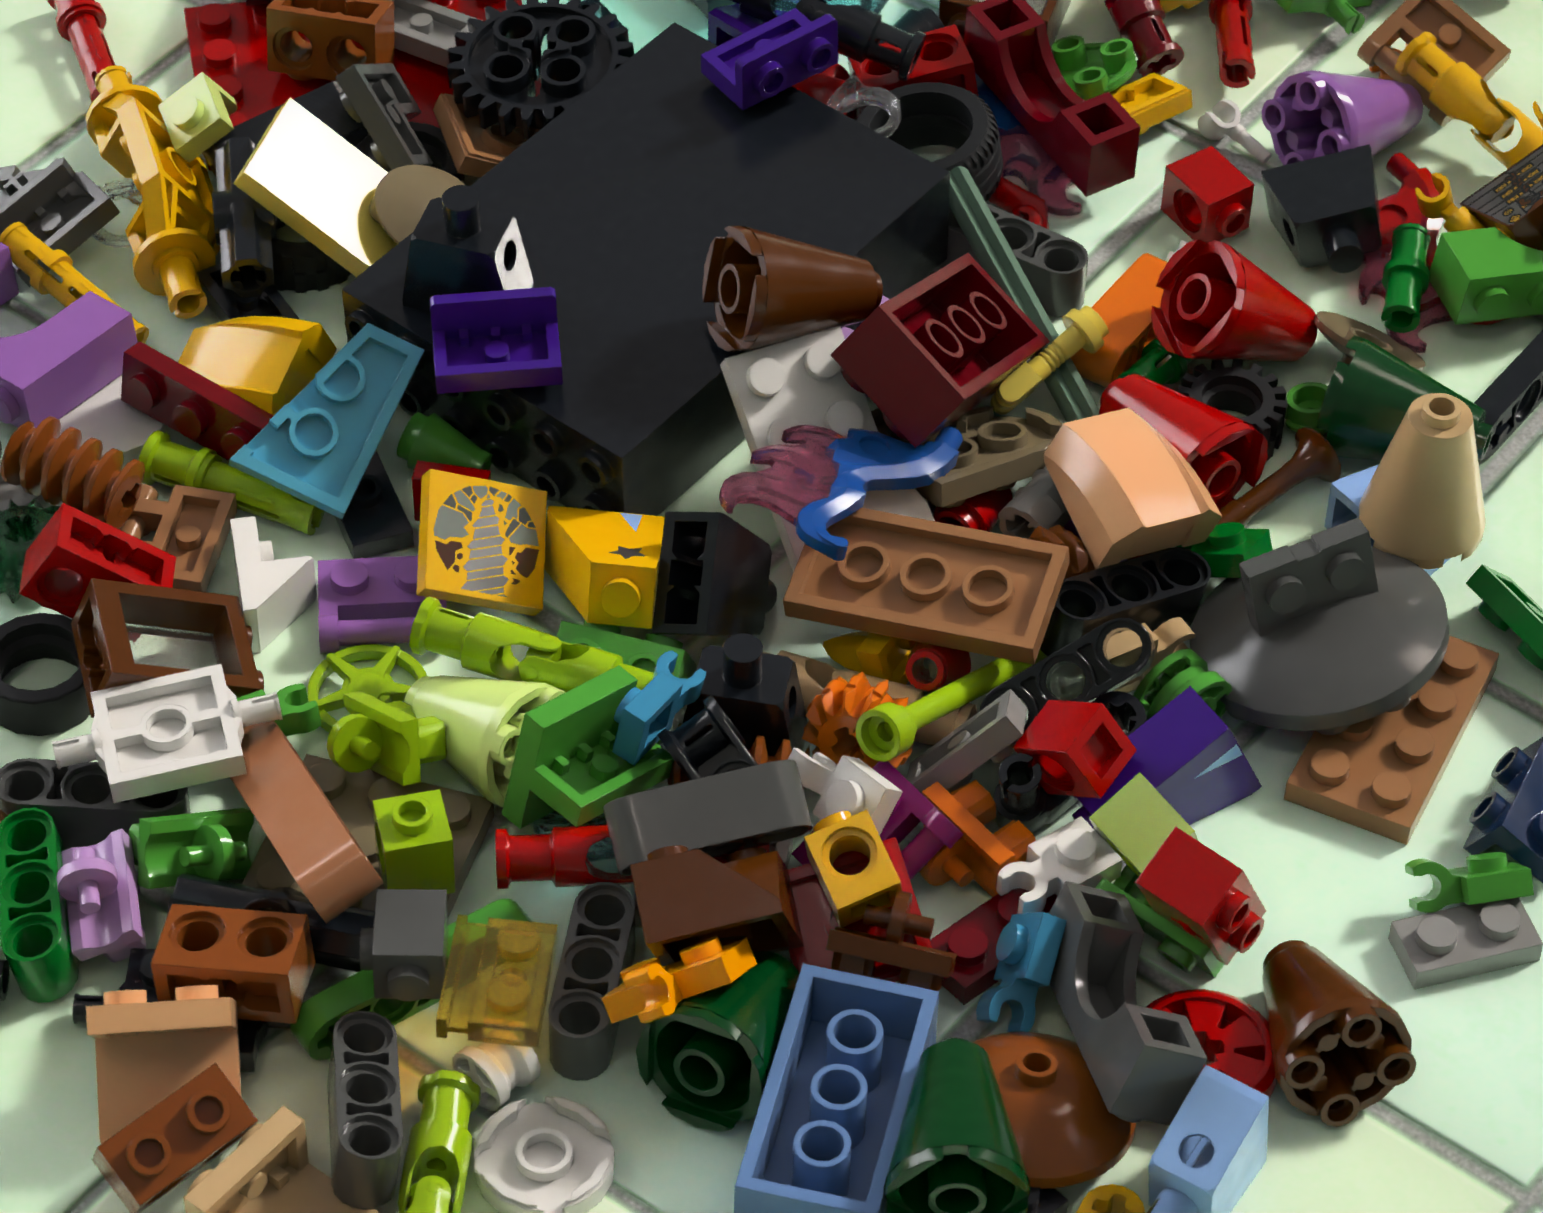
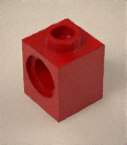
[1161,146,1254,242]
[1012,700,1137,799]

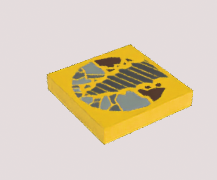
[416,469,547,616]

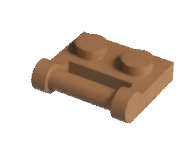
[1357,0,1511,127]

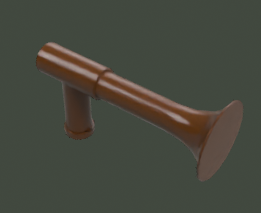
[1217,427,1342,526]

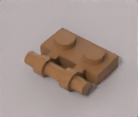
[119,484,237,592]

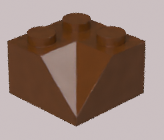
[630,845,804,967]

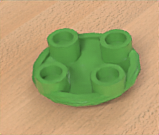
[1051,35,1137,100]

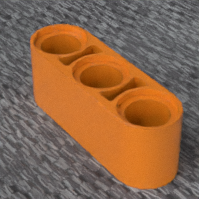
[1071,253,1168,388]

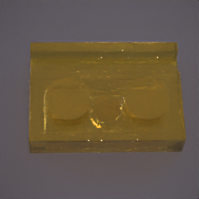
[436,914,558,1048]

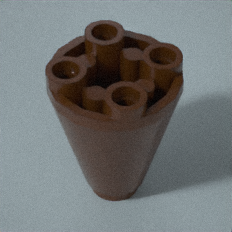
[1262,940,1416,1127]

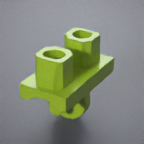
[327,691,447,786]

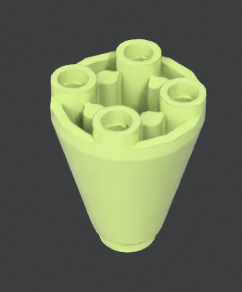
[404,675,566,808]

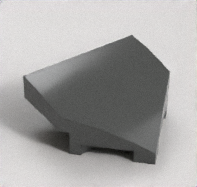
[0,157,121,287]

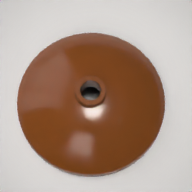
[972,1032,1136,1189]

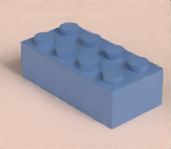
[734,964,939,1213]

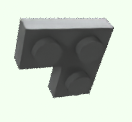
[335,63,433,172]

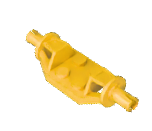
[85,65,220,319]

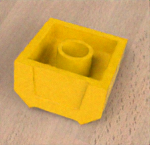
[178,316,337,415]

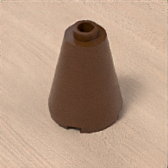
[702,226,883,352]

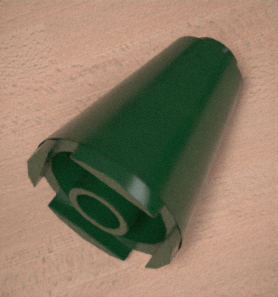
[1316,335,1494,461]
[636,951,799,1132]
[884,1038,1030,1213]

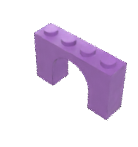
[0,242,138,428]

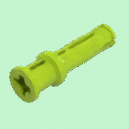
[139,430,325,536]

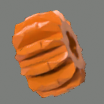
[802,671,914,769]

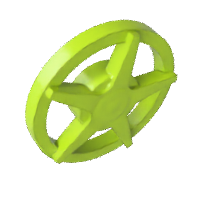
[308,644,427,733]

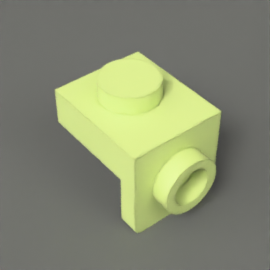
[158,72,238,163]

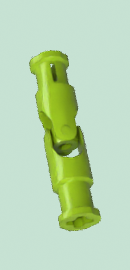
[409,596,674,692]
[398,1070,481,1213]

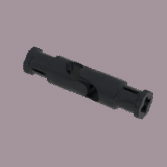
[730,0,926,82]

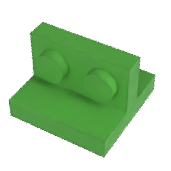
[502,665,674,829]

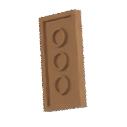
[783,508,1070,665]
[1284,635,1499,845]

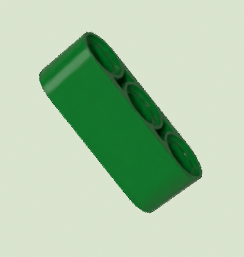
[0,808,79,1003]

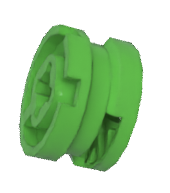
[1133,649,1232,720]

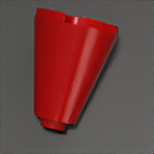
[1151,239,1318,362]
[1099,374,1268,510]

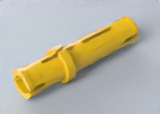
[0,221,149,344]

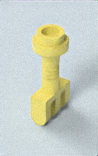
[990,305,1109,415]

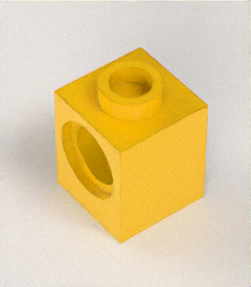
[804,810,902,927]

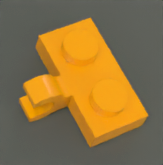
[601,936,757,1024]

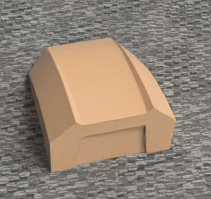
[1043,408,1222,569]

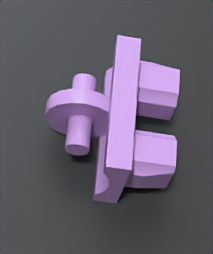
[56,828,147,963]

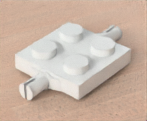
[52,664,283,803]

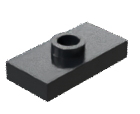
[334,450,414,559]

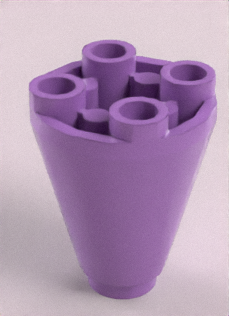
[1262,70,1423,165]

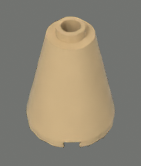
[1359,393,1486,569]

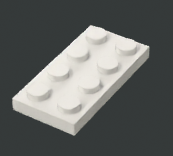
[720,325,878,572]

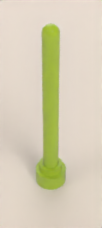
[855,650,1047,762]

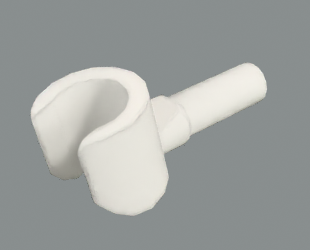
[1197,99,1272,164]

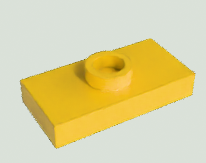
[1110,72,1193,135]

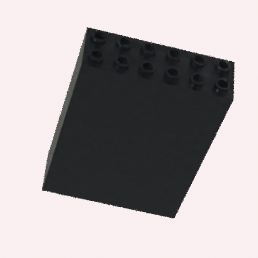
[342,22,950,516]

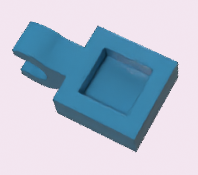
[612,650,706,766]
[976,912,1067,1032]

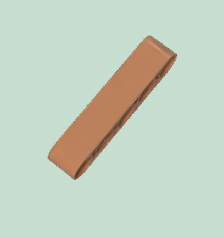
[230,721,384,924]

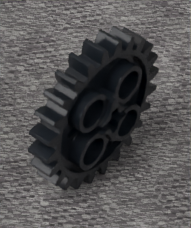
[447,0,634,140]

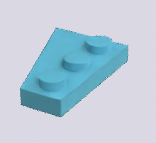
[228,323,424,519]

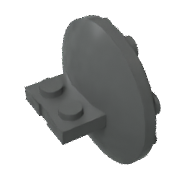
[1189,517,1450,735]

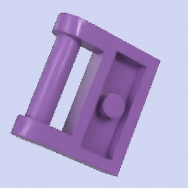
[317,556,447,654]

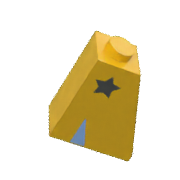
[544,505,665,629]

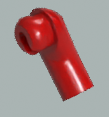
[988,177,1049,229]

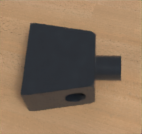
[1261,144,1382,273]
[402,185,534,312]
[652,511,777,636]
[682,633,808,756]

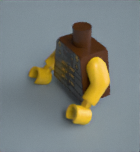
[1415,101,1543,251]

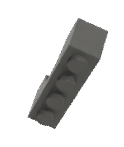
[1049,881,1208,1126]

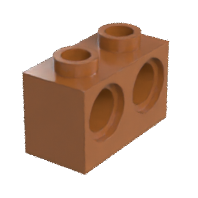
[266,0,395,81]
[150,904,315,1024]
[92,1063,258,1213]

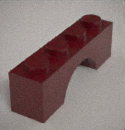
[964,0,1141,197]

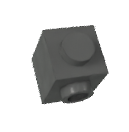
[360,889,448,1001]

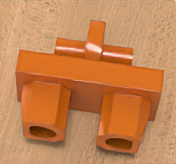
[919,779,1036,897]

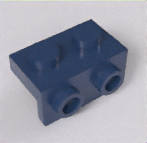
[1463,737,1543,883]

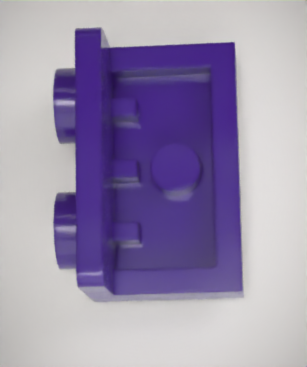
[701,8,838,111]
[430,287,563,394]

